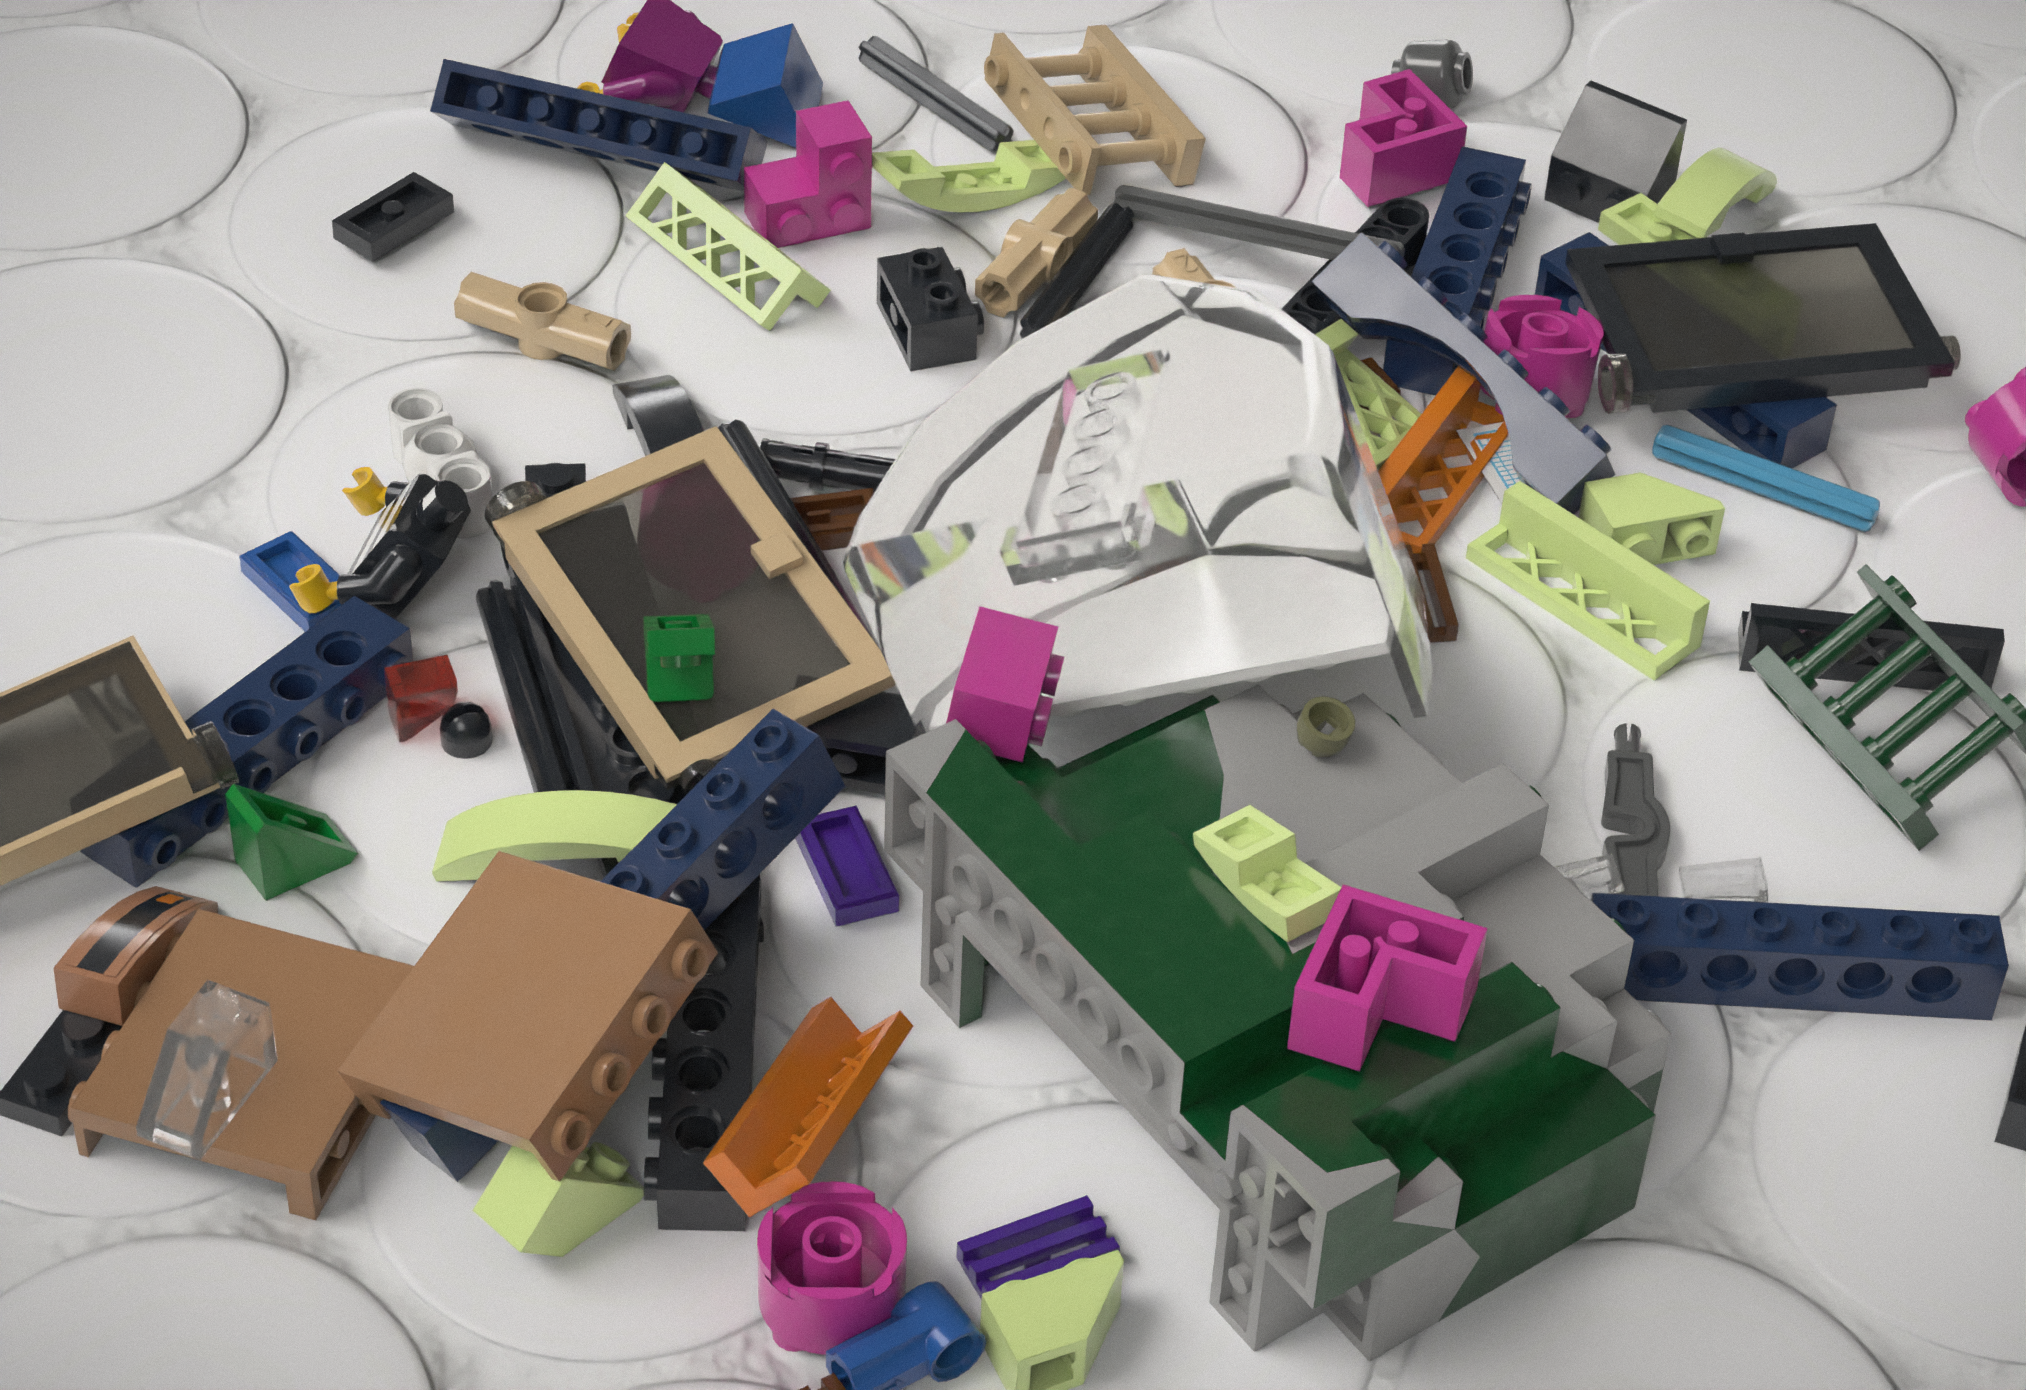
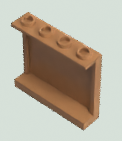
[337,851,718,1182]
[68,909,414,1221]

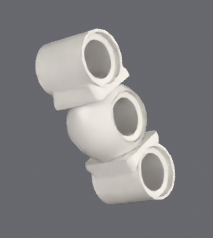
[388,388,494,538]

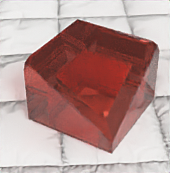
[384,655,458,743]

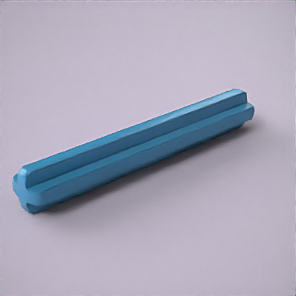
[1652,425,1880,532]

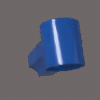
[826,1281,986,1390]

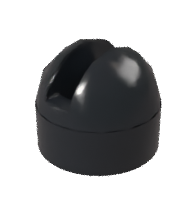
[440,702,493,759]

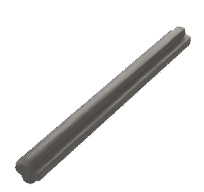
[1113,185,1405,260]

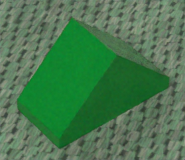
[225,784,358,901]

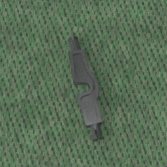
[1601,723,1670,896]

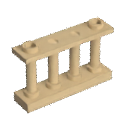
[984,25,1206,195]

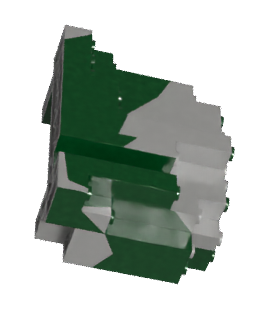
[884,684,1672,1362]

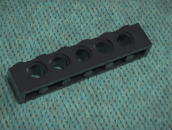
[644,872,762,1231]

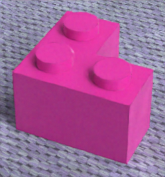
[1339,69,1467,207]
[744,100,872,248]
[946,606,1065,762]
[1287,884,1488,1071]

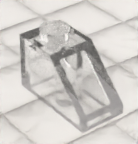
[136,979,278,1160]

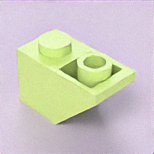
[1578,472,1725,565]
[473,1142,644,1257]
[980,1250,1124,1390]

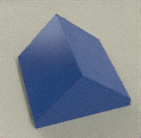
[707,23,823,148]

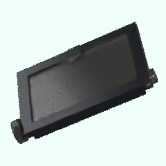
[1565,223,1961,414]

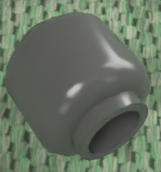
[1391,39,1473,108]

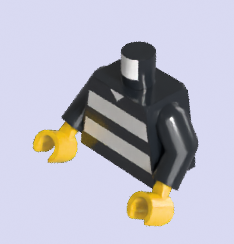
[289,467,471,619]

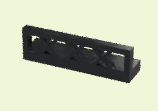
[1738,603,2005,691]

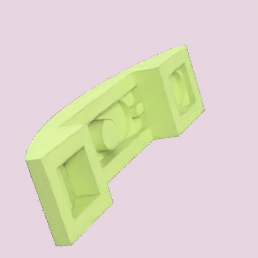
[872,140,1066,213]
[1653,147,1777,238]
[432,790,677,881]

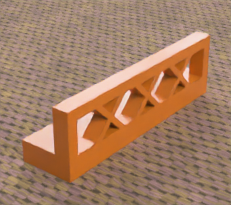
[1361,366,1509,554]
[703,997,913,1217]

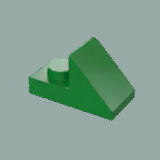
[643,614,715,702]

